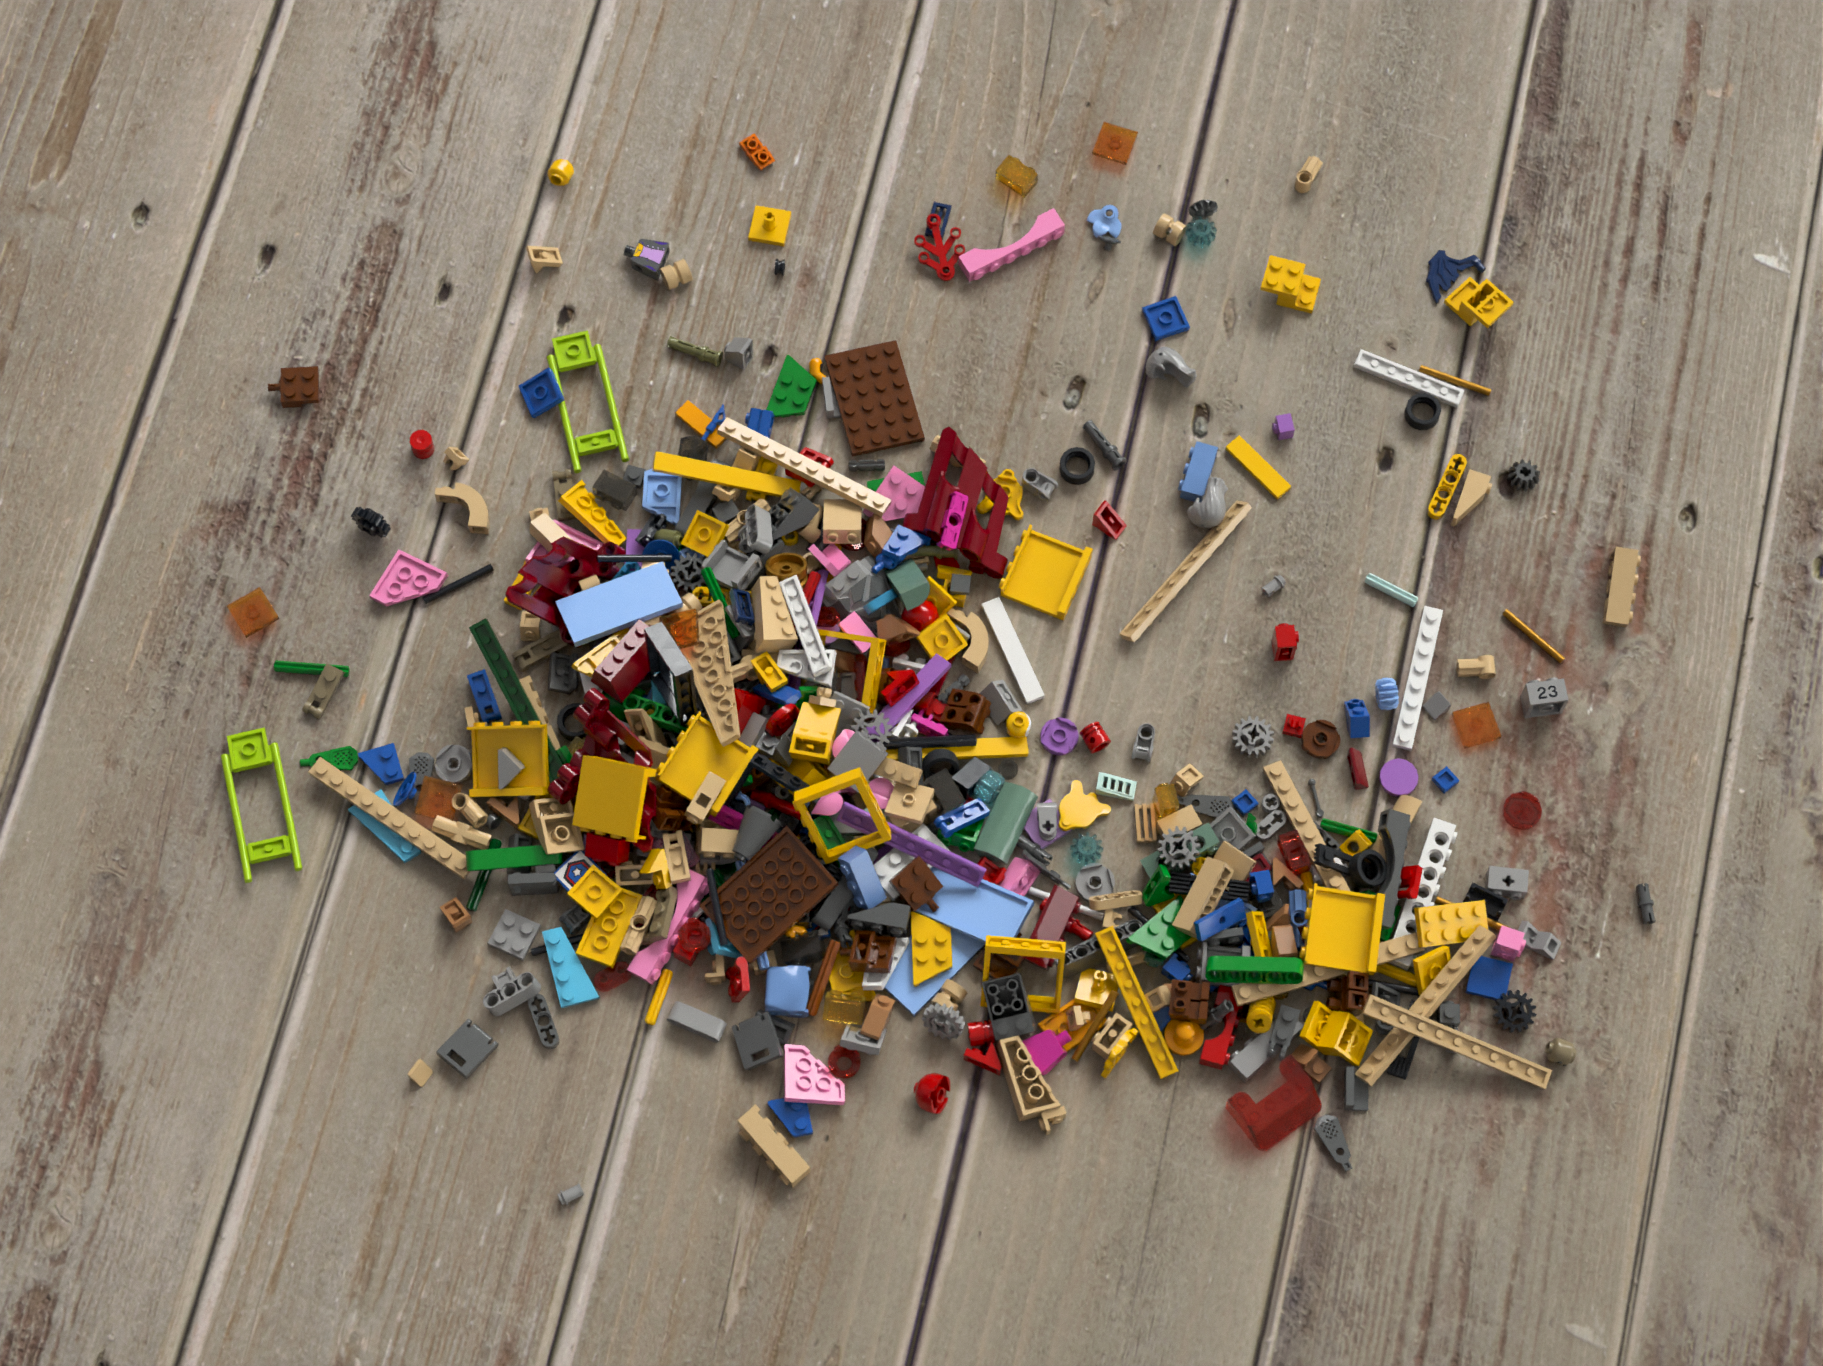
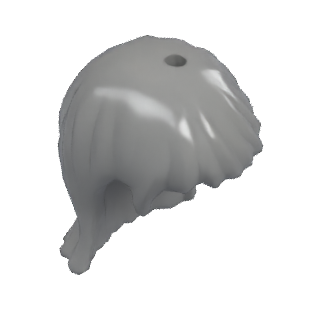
[1146,347,1197,387]
[1187,477,1228,528]

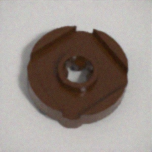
[1301,720,1341,759]

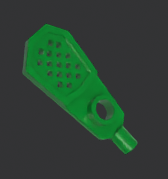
[300,746,358,771]

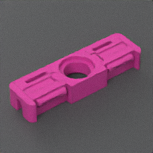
[937,491,968,551]

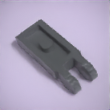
[1266,1004,1301,1062]

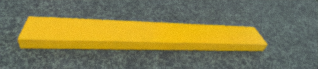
[652,451,801,497]
[886,736,1029,761]
[1095,926,1178,1079]

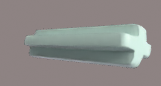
[1365,573,1418,607]

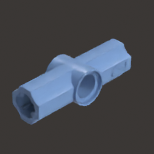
[1289,889,1307,951]

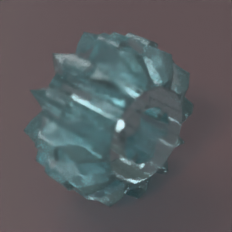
[1185,215,1217,248]
[974,770,1005,804]
[1070,832,1104,865]

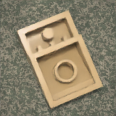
[529,798,584,855]

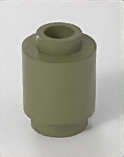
[654,529,683,549]

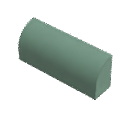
[884,558,930,611]
[974,781,1038,865]

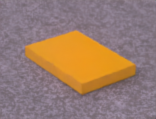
[1037,999,1107,1052]

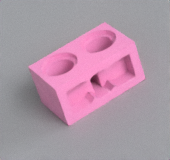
[1490,925,1526,962]

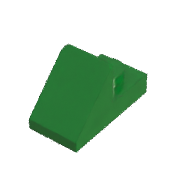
[1142,864,1175,907]

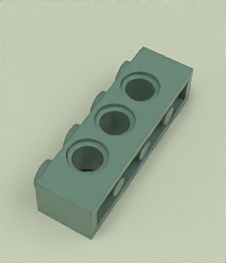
[1140,822,1221,879]

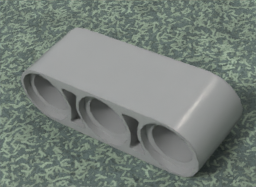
[667,1001,727,1043]

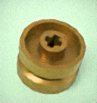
[765,553,808,593]

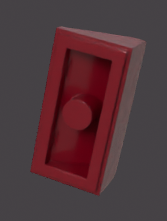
[1347,747,1369,790]

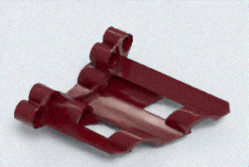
[505,536,626,648]

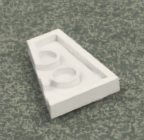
[777,650,836,688]
[862,937,909,990]

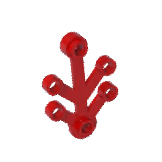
[914,214,965,281]

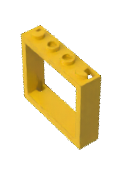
[806,629,886,713]
[792,767,891,864]
[980,935,1066,1014]

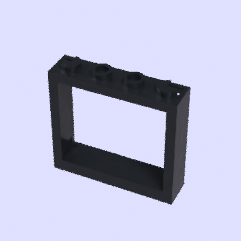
[644,621,698,726]
[724,752,821,836]

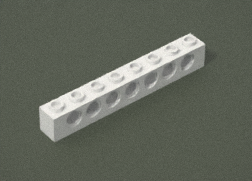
[1388,818,1457,971]

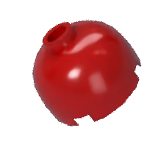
[901,600,940,632]
[914,1073,951,1114]

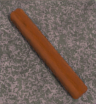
[806,940,841,1016]

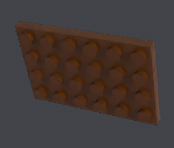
[824,340,925,457]
[699,826,839,964]

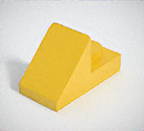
[750,651,788,693]
[639,849,672,889]

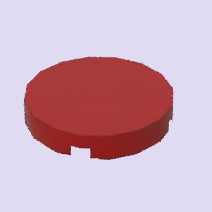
[766,703,800,737]

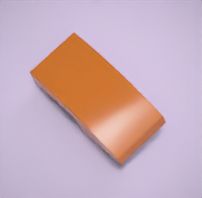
[739,133,775,170]

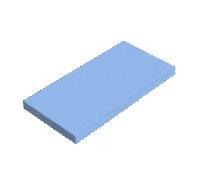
[555,561,683,647]
[903,867,1034,944]
[884,929,985,1016]

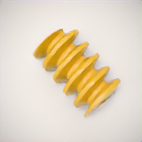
[1247,996,1276,1034]

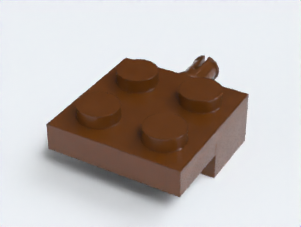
[268,366,319,408]
[889,856,943,912]
[840,930,897,973]
[973,932,1025,979]

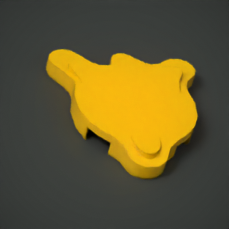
[977,469,1024,520]
[1058,780,1111,831]
[1101,1028,1139,1078]

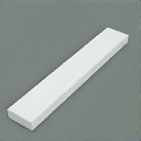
[1354,349,1465,408]
[779,575,833,677]
[982,597,1045,704]

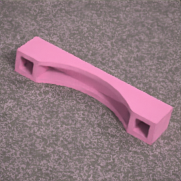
[958,208,1065,282]
[627,869,709,985]

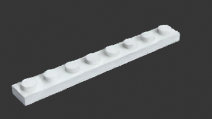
[1392,606,1443,751]

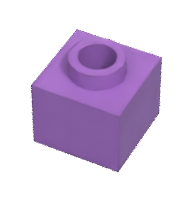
[1272,413,1295,440]

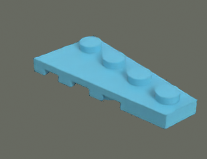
[348,789,421,863]
[542,927,600,1008]

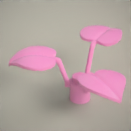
[811,729,894,816]

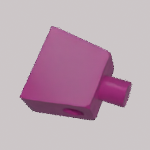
[1022,1029,1072,1076]

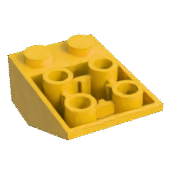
[789,702,841,765]

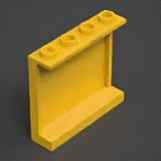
[999,524,1093,621]
[656,711,759,817]
[467,721,549,797]
[572,755,657,842]
[1300,883,1385,975]

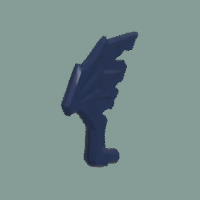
[1426,250,1486,304]

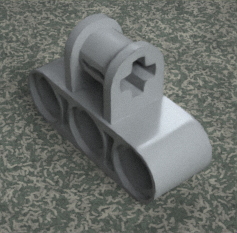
[738,504,773,554]
[483,967,541,1016]

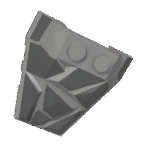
[820,555,901,638]

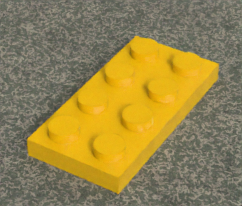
[576,888,643,968]
[1414,900,1488,947]

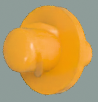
[1164,1019,1204,1055]

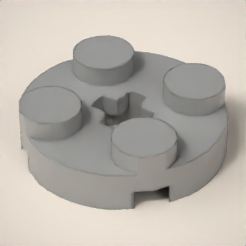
[435,745,473,784]
[1075,863,1115,902]

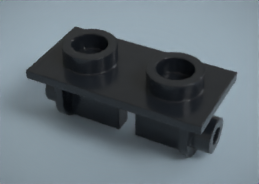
[635,514,667,548]

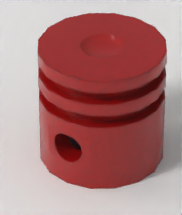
[410,430,434,459]
[1080,721,1111,754]
[967,1020,994,1047]

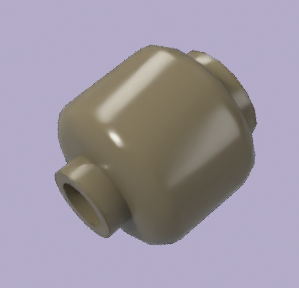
[1545,1037,1576,1066]

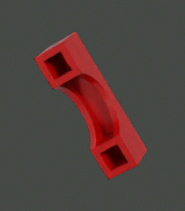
[1199,985,1243,1070]

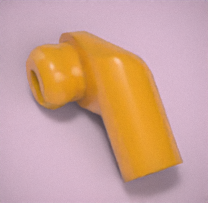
[809,358,826,385]
[785,925,809,941]

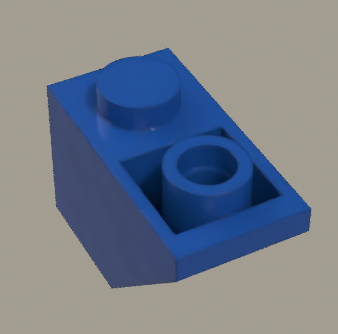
[1344,699,1370,738]

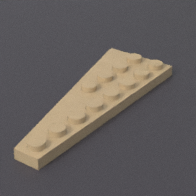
[670,600,741,747]

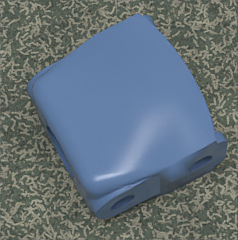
[765,965,811,1018]

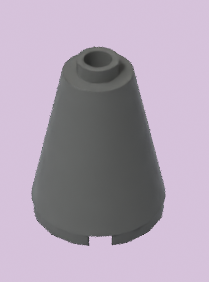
[732,805,781,862]

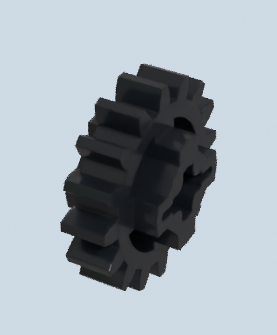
[351,507,391,538]
[1492,990,1537,1033]

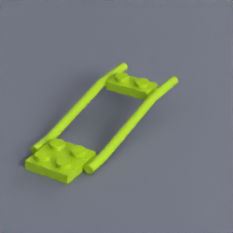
[547,330,629,473]
[221,727,303,883]

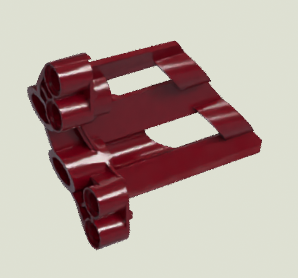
[902,426,1009,579]
[547,688,656,853]

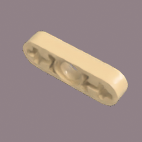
[1089,890,1142,910]

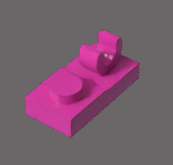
[910,710,948,736]

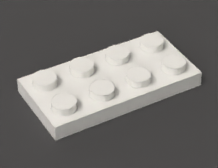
[873,823,950,901]

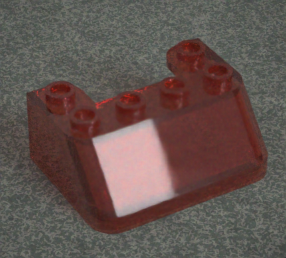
[1225,1054,1322,1151]

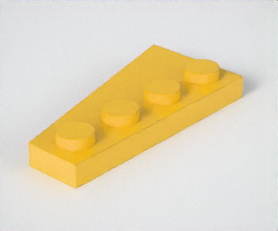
[558,480,627,546]

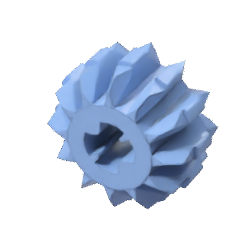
[1375,677,1399,710]

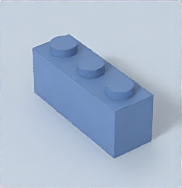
[1178,441,1218,503]
[838,845,887,910]

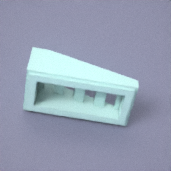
[1095,772,1137,801]

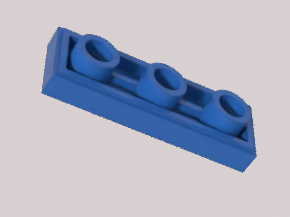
[752,683,802,706]
[1194,898,1246,941]

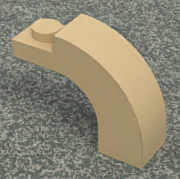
[712,447,761,502]
[435,482,490,534]
[947,608,989,673]

